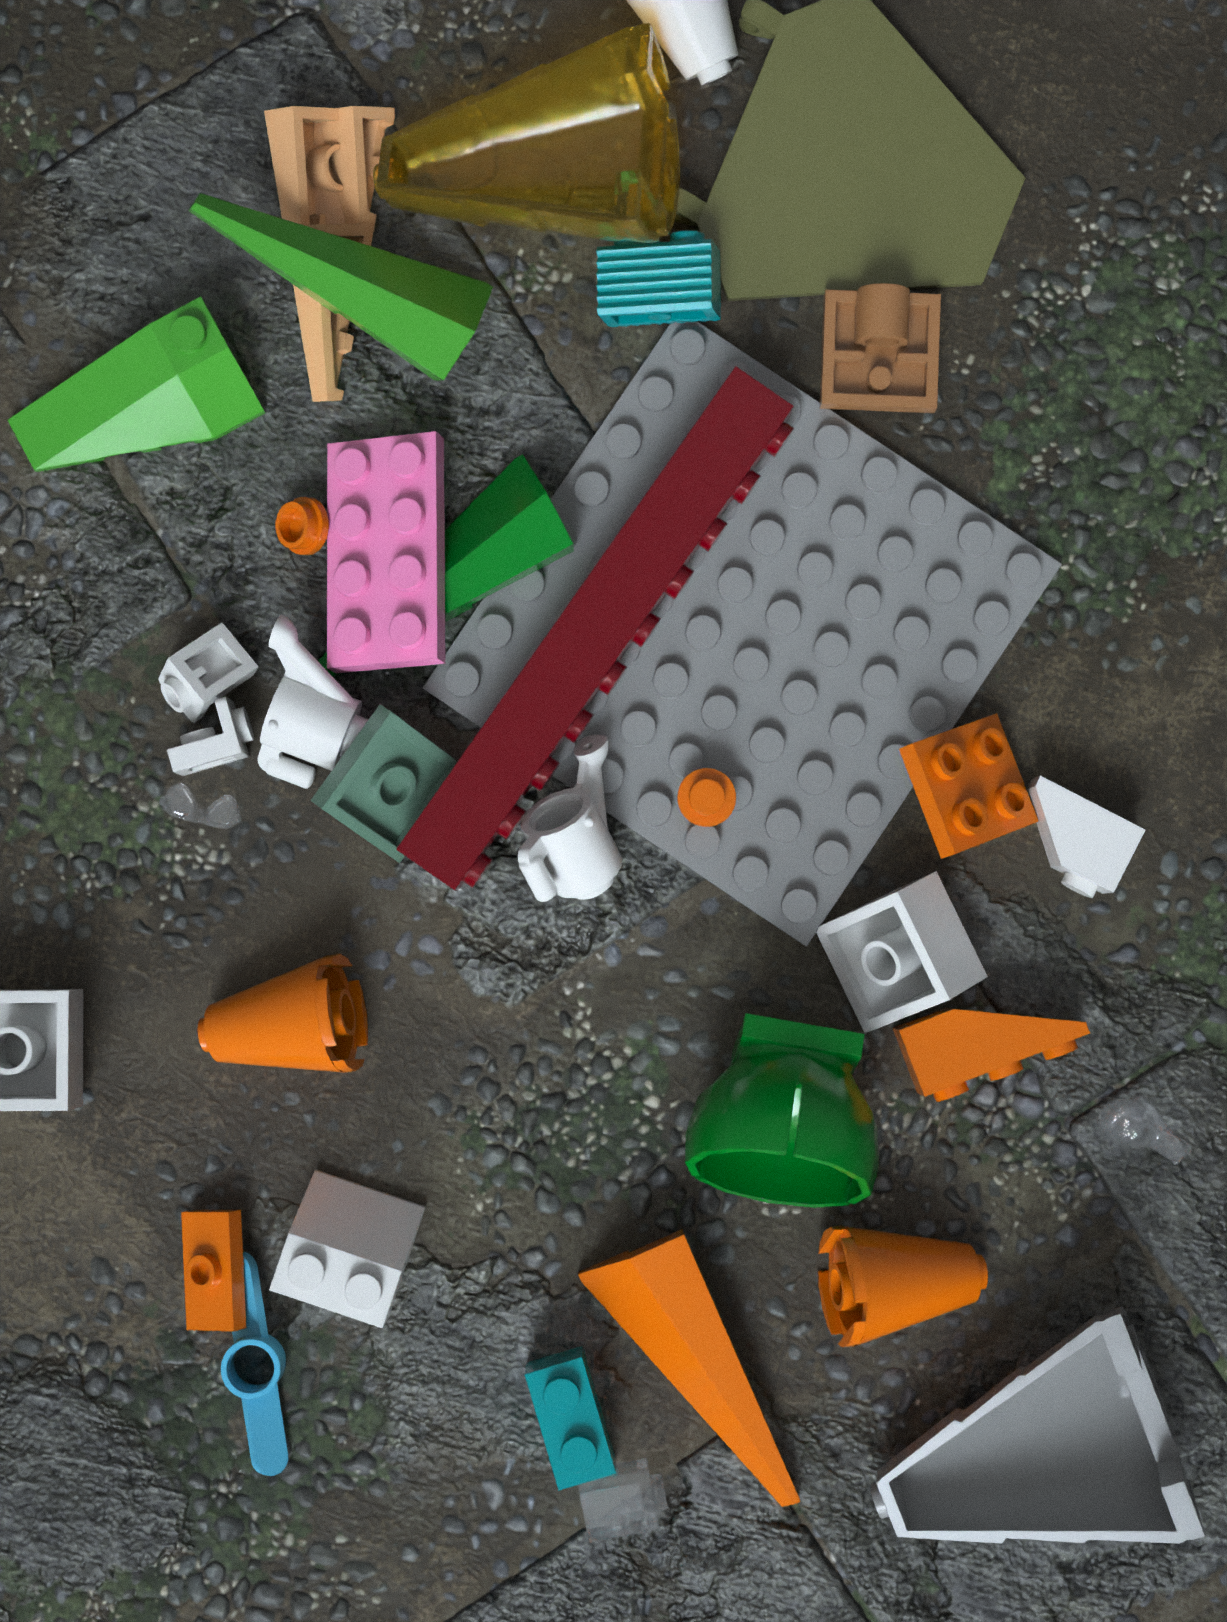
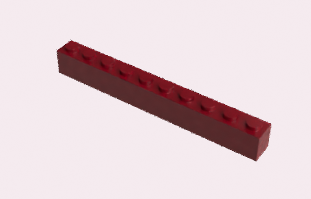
[396,366,795,892]

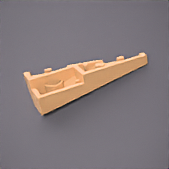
[264,106,395,402]

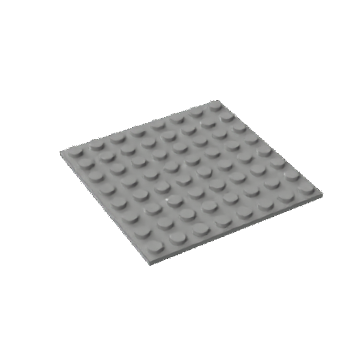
[423,321,1062,947]

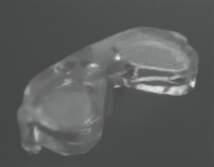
[159,783,242,829]

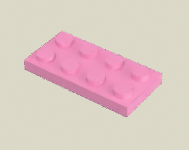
[327,431,445,673]

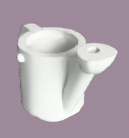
[257,614,369,789]
[518,735,622,902]

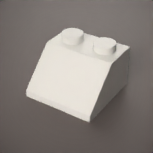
[816,871,988,1033]
[269,1170,426,1328]

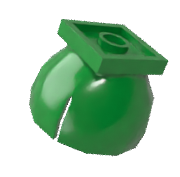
[685,1013,879,1208]

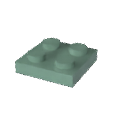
[310,704,458,863]

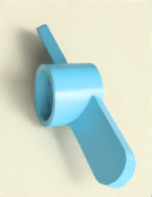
[221,1252,288,1476]

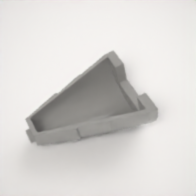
[871,1307,1205,1544]

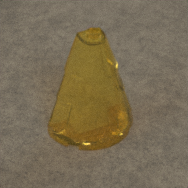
[373,23,680,243]

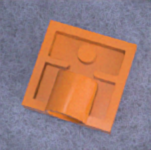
[899,713,1039,859]

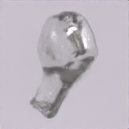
[1096,1097,1192,1165]

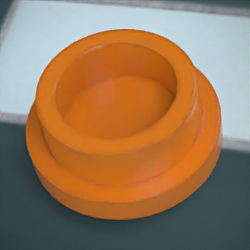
[275,497,329,555]
[677,768,736,827]

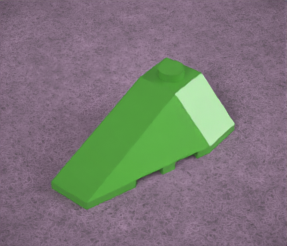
[8,296,266,472]

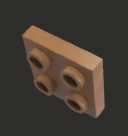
[820,283,941,413]

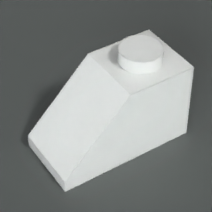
[1026,776,1145,898]

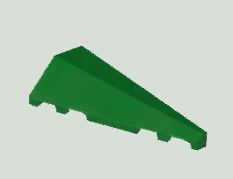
[318,454,574,679]

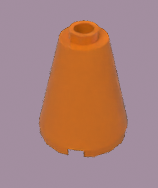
[197,953,368,1073]
[818,1226,988,1347]

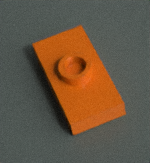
[181,1210,247,1331]

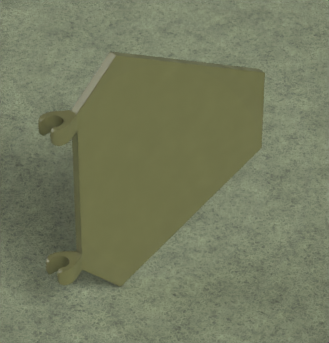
[661,0,1026,301]

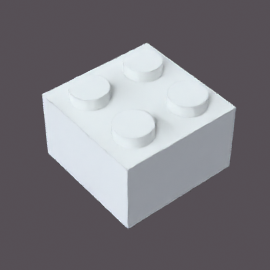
[0,989,83,1111]

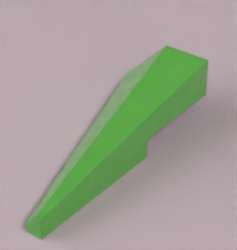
[188,193,493,380]

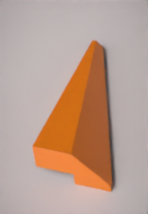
[578,1229,801,1507]

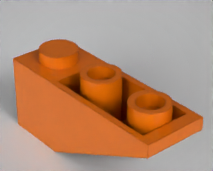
[892,1008,1090,1102]

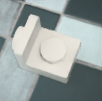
[158,622,259,723]
[167,697,254,776]

